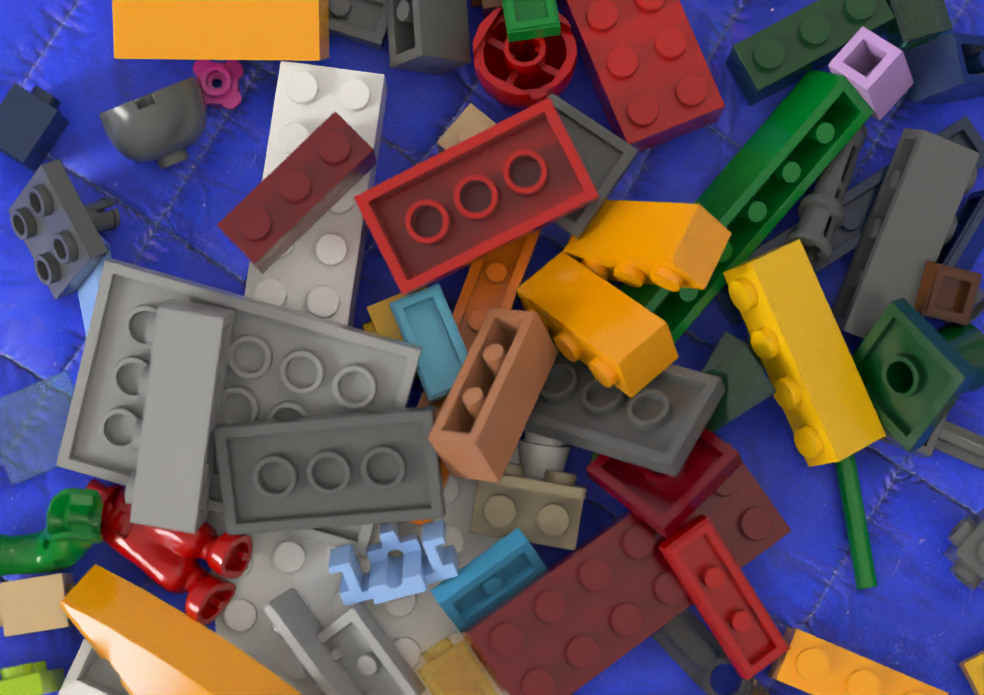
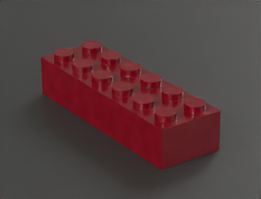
[460,442,792,695]

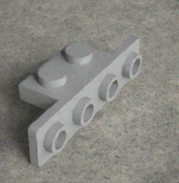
[263,588,426,695]

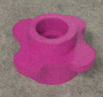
[193,60,244,110]

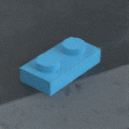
[430,527,548,632]

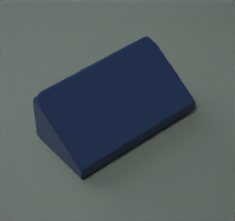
[936,190,984,271]

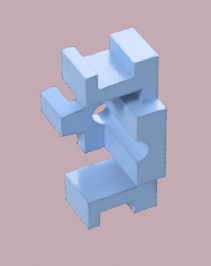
[328,519,459,606]

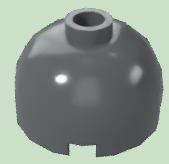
[99,76,207,169]

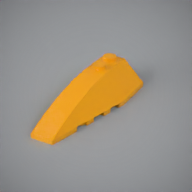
[59,564,302,695]

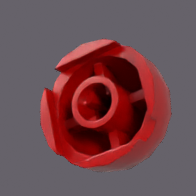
[472,7,577,109]

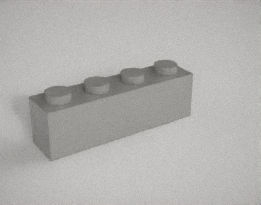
[125,299,235,534]

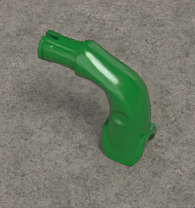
[0,488,103,577]

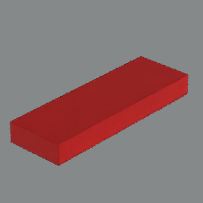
[658,514,790,681]

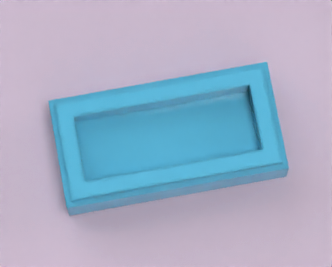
[389,283,468,404]

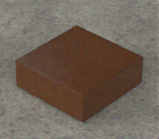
[914,260,982,326]

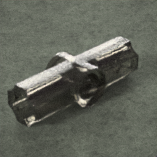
[651,608,771,695]

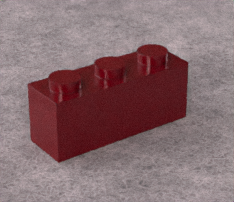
[217,111,377,274]

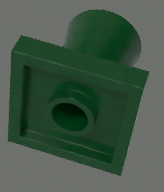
[852,298,984,452]

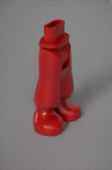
[85,479,253,626]

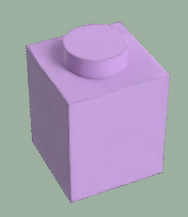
[828,26,914,121]

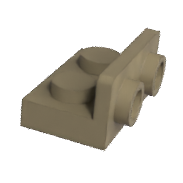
[469,462,587,550]

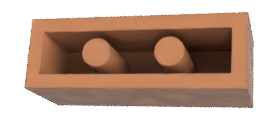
[428,308,558,483]

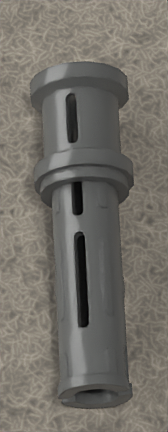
[785,125,868,266]

